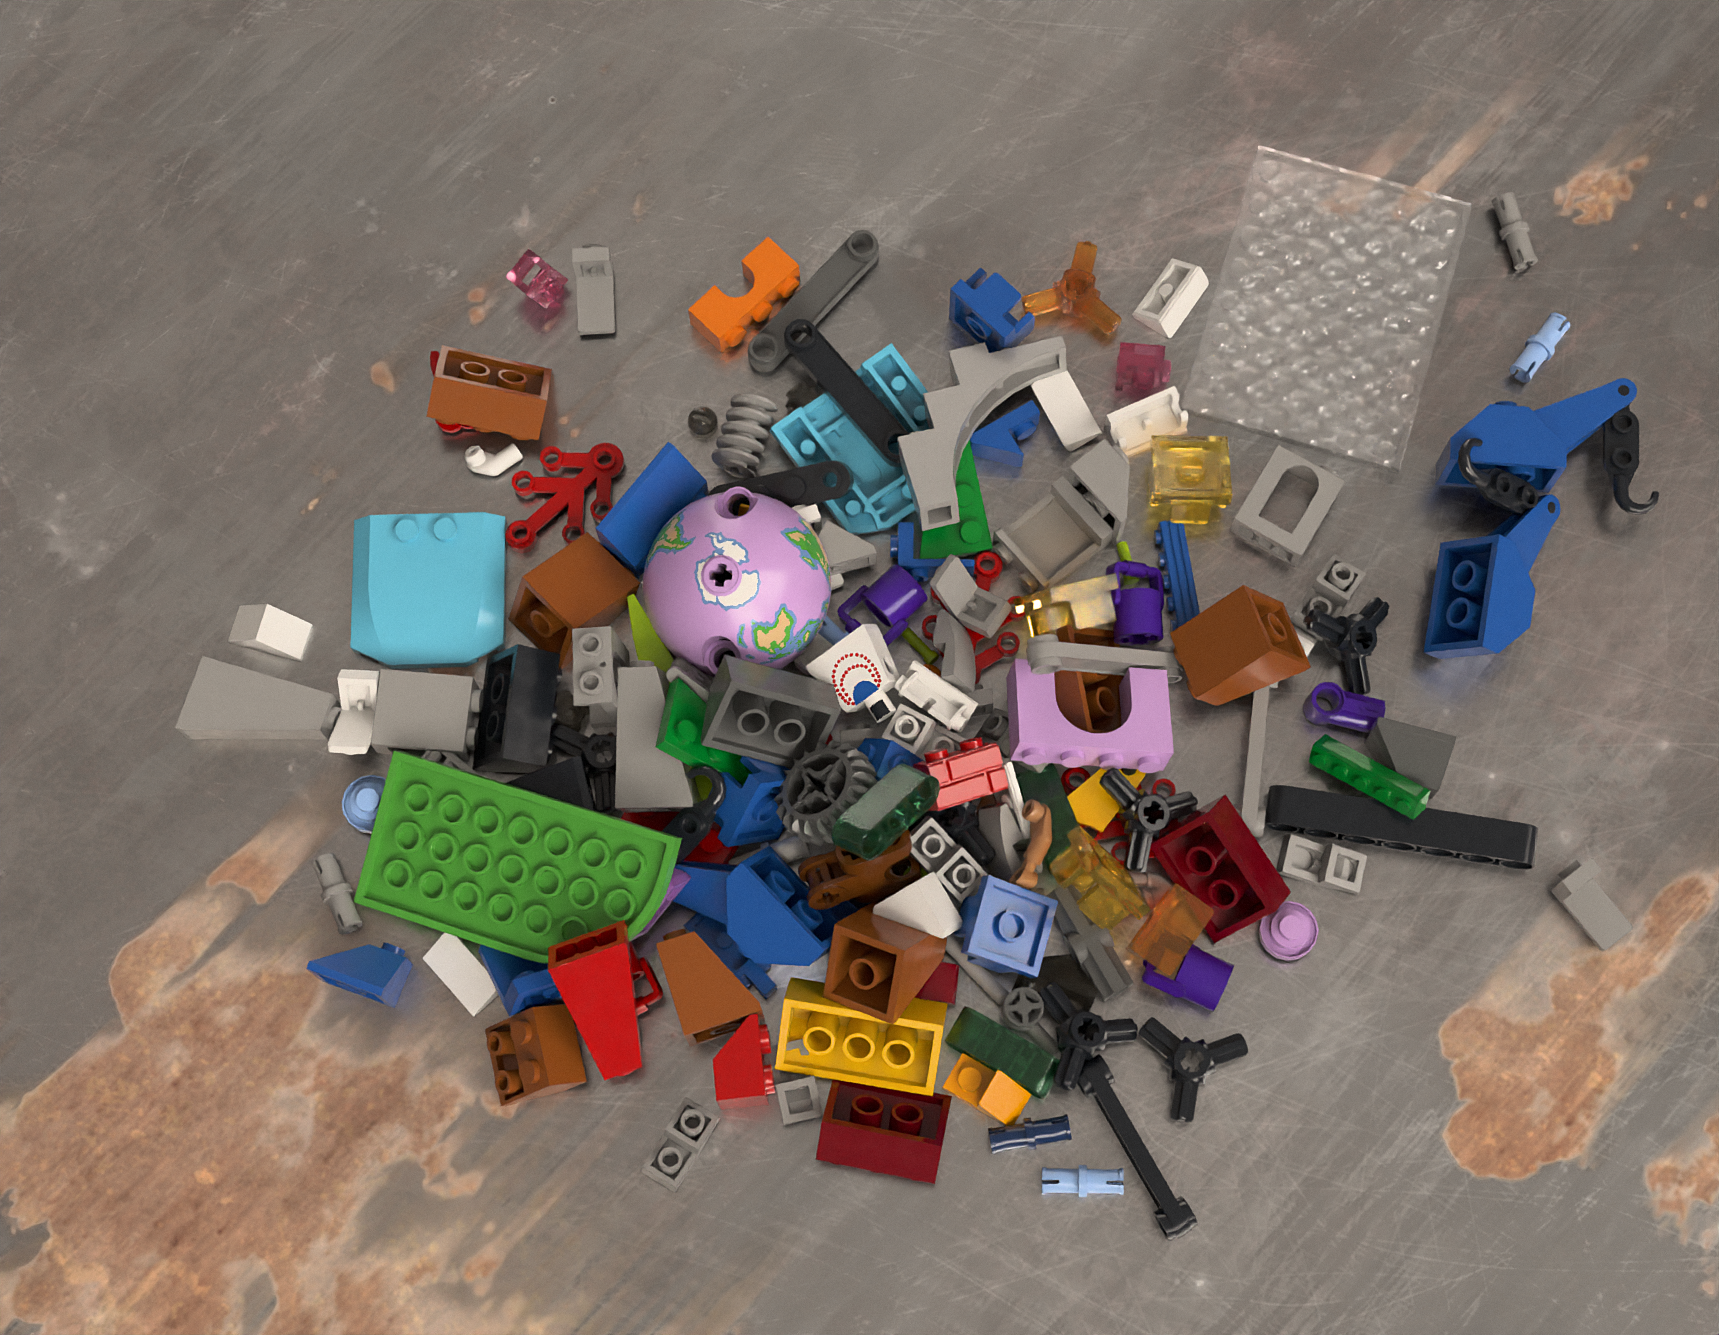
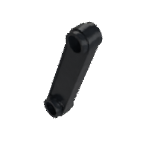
[784,319,909,467]
[1077,1054,1198,1241]

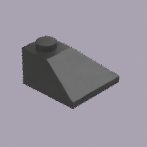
[1364,717,1457,799]

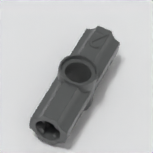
[1046,881,1134,1001]

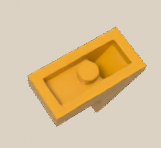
[942,1053,1032,1126]

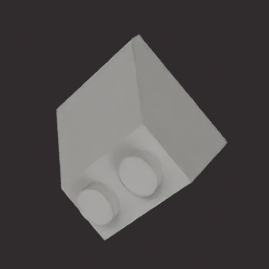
[1067,439,1130,547]

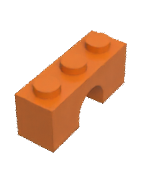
[688,237,800,353]

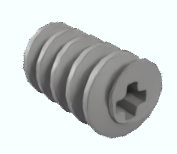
[711,394,778,479]

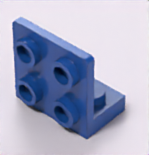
[478,945,562,1016]

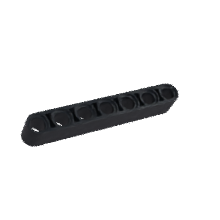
[1264,785,1538,870]

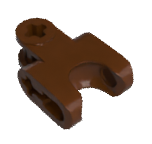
[798,820,922,910]

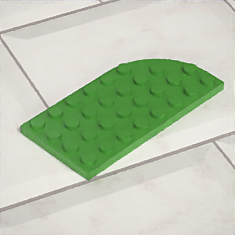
[354,751,682,964]

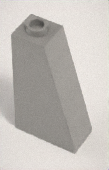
[175,656,342,740]
[615,660,701,813]

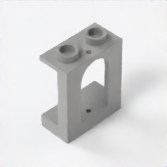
[1230,445,1345,567]
[572,626,630,728]

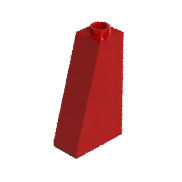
[548,920,642,1080]

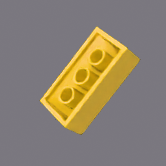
[775,977,948,1096]

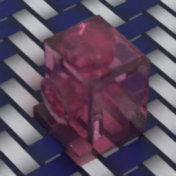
[506,248,568,308]
[1115,342,1171,391]

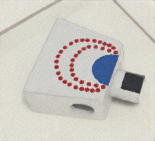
[805,624,900,723]

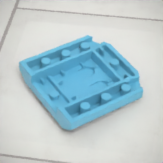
[770,343,929,535]
[350,512,507,669]

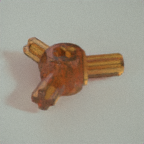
[1022,241,1122,335]

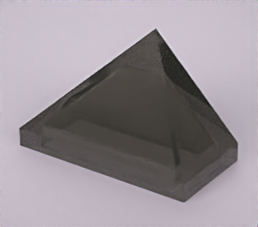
[1012,954,1098,1012]

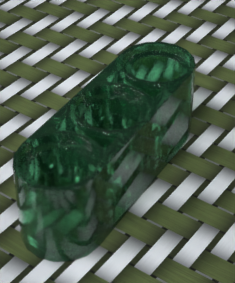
[832,763,940,861]
[1015,763,1089,875]
[944,1006,1059,1100]

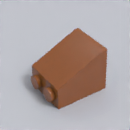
[508,532,640,669]
[1170,585,1311,706]
[823,898,948,1024]
[656,929,765,1047]

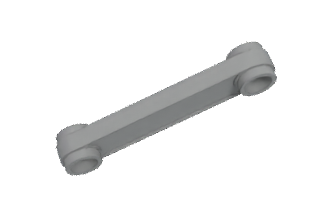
[1026,634,1183,684]
[1234,682,1278,838]

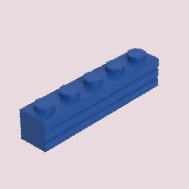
[1154,518,1200,632]

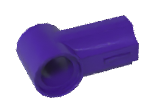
[1303,682,1386,733]

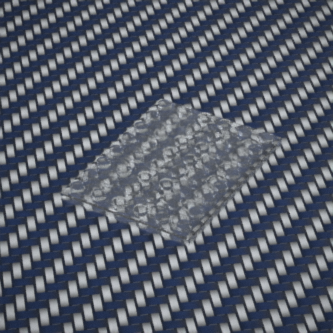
[1181,145,1473,474]

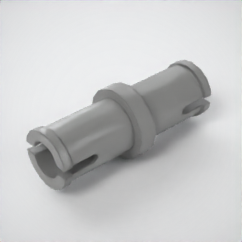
[1491,192,1538,270]
[311,853,363,934]

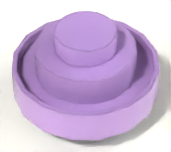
[1258,901,1319,961]

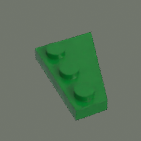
[918,440,993,559]
[655,677,752,786]

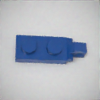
[683,912,777,1000]

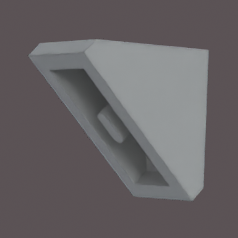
[818,520,877,576]

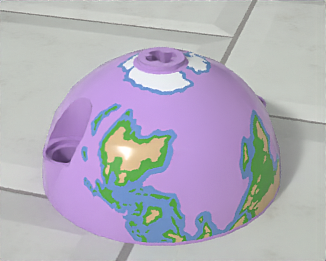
[643,486,831,677]

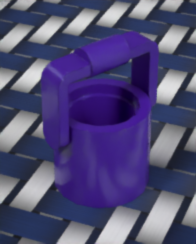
[1106,560,1164,646]
[837,564,928,647]
[1142,933,1234,1012]

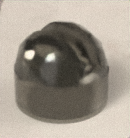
[688,406,718,439]

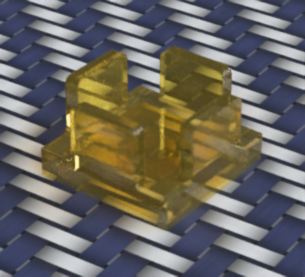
[1148,435,1232,524]
[1013,573,1119,637]
[1049,825,1151,930]

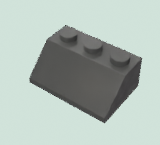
[700,655,841,768]

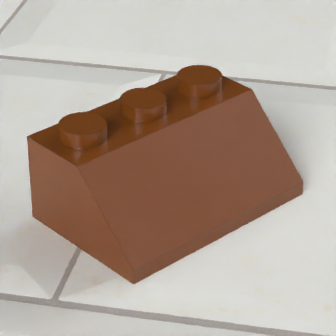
[426,345,552,441]
[1043,624,1124,734]

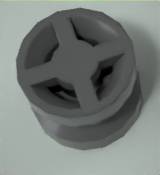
[1001,987,1044,1032]

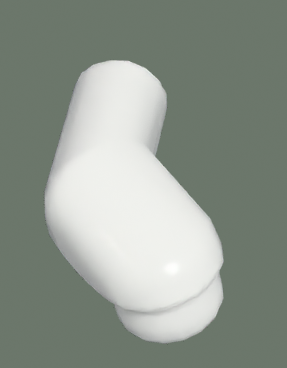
[464,443,523,476]

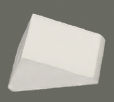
[228,604,313,662]
[873,871,962,939]

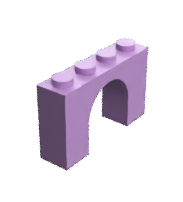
[1006,659,1174,773]

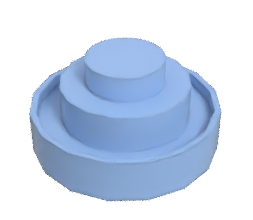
[342,775,386,834]

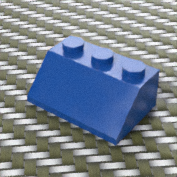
[595,442,709,579]

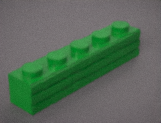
[1308,734,1431,820]

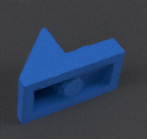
[970,400,1040,467]

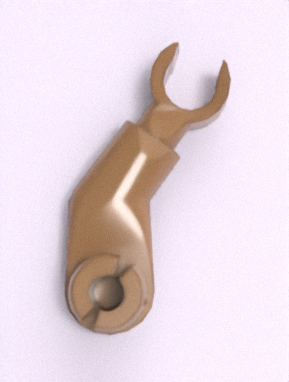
[1009,799,1052,889]

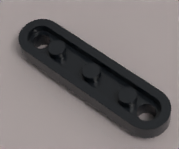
[707,461,854,516]

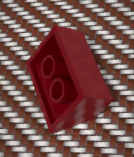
[1151,794,1291,943]
[816,1079,952,1184]

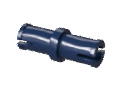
[988,1114,1072,1154]

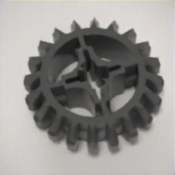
[774,740,880,847]

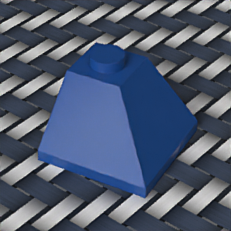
[306,942,413,1008]

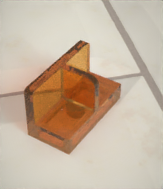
[1126,883,1214,975]

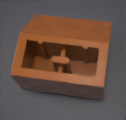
[485,1004,587,1106]

